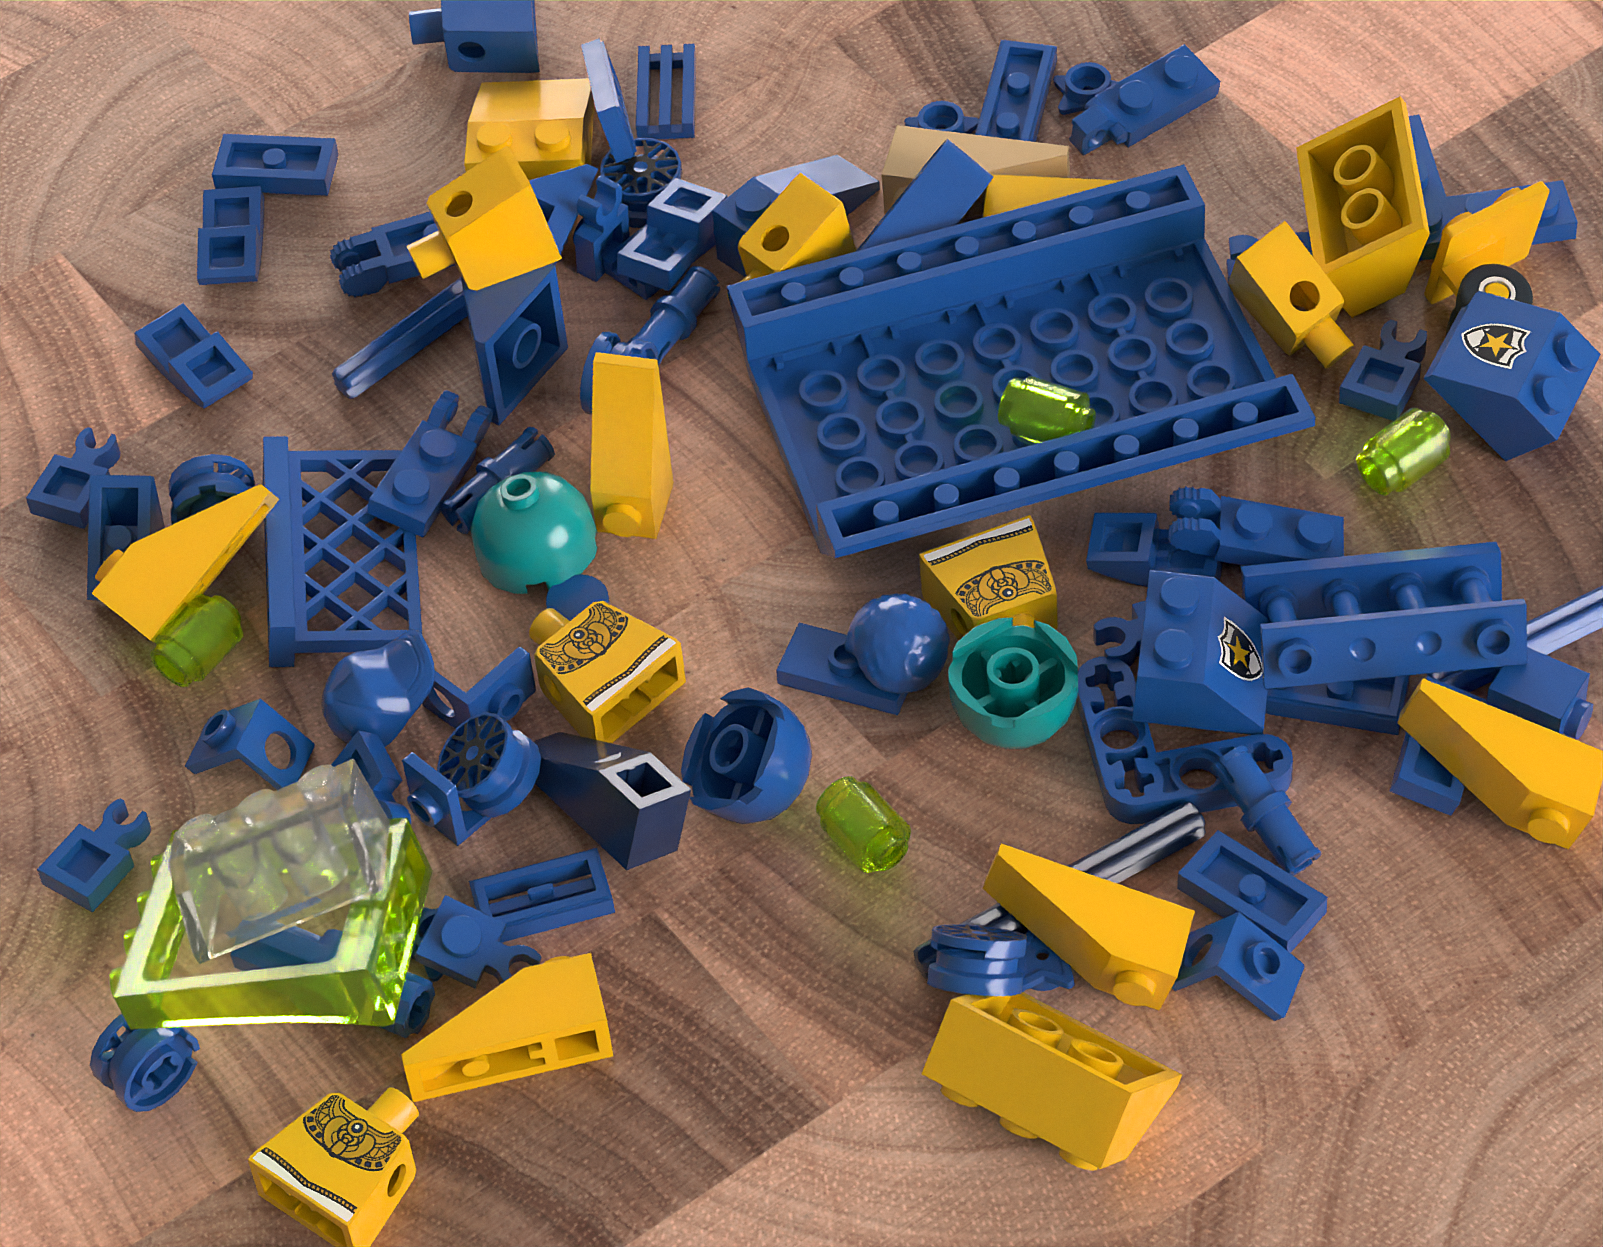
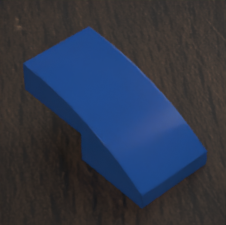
[617,178,727,291]
[197,186,265,285]
[134,303,253,409]
[1086,513,1223,587]

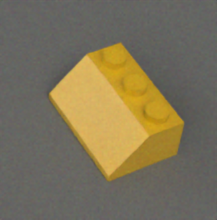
[1296,96,1430,317]
[921,992,1182,1171]

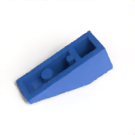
[712,155,880,277]

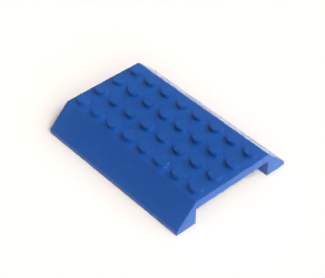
[727,164,1316,558]

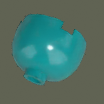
[471,472,598,594]
[948,618,1078,749]

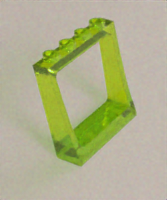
[110,818,433,1029]

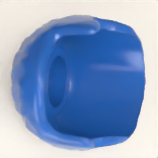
[844,593,951,694]

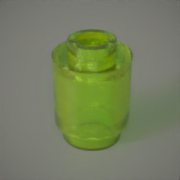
[998,376,1096,443]
[1356,408,1451,496]
[150,594,243,687]
[816,776,911,873]

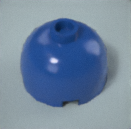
[681,687,812,824]

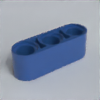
[855,139,994,252]

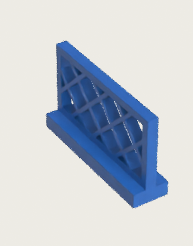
[262,436,422,667]

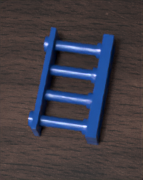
[1241,542,1528,689]

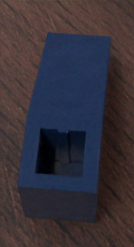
[533,732,691,871]

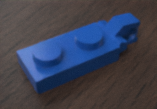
[1069,44,1221,156]

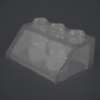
[168,759,390,964]

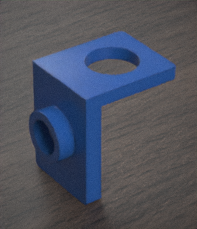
[422,646,536,729]
[185,698,315,795]
[402,752,492,846]
[1171,912,1305,1021]

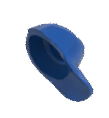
[321,629,435,747]

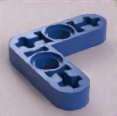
[1076,657,1293,824]

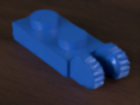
[330,212,455,298]
[367,390,494,537]
[1169,486,1344,566]

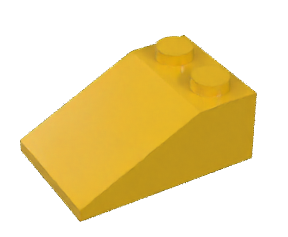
[464,78,594,197]

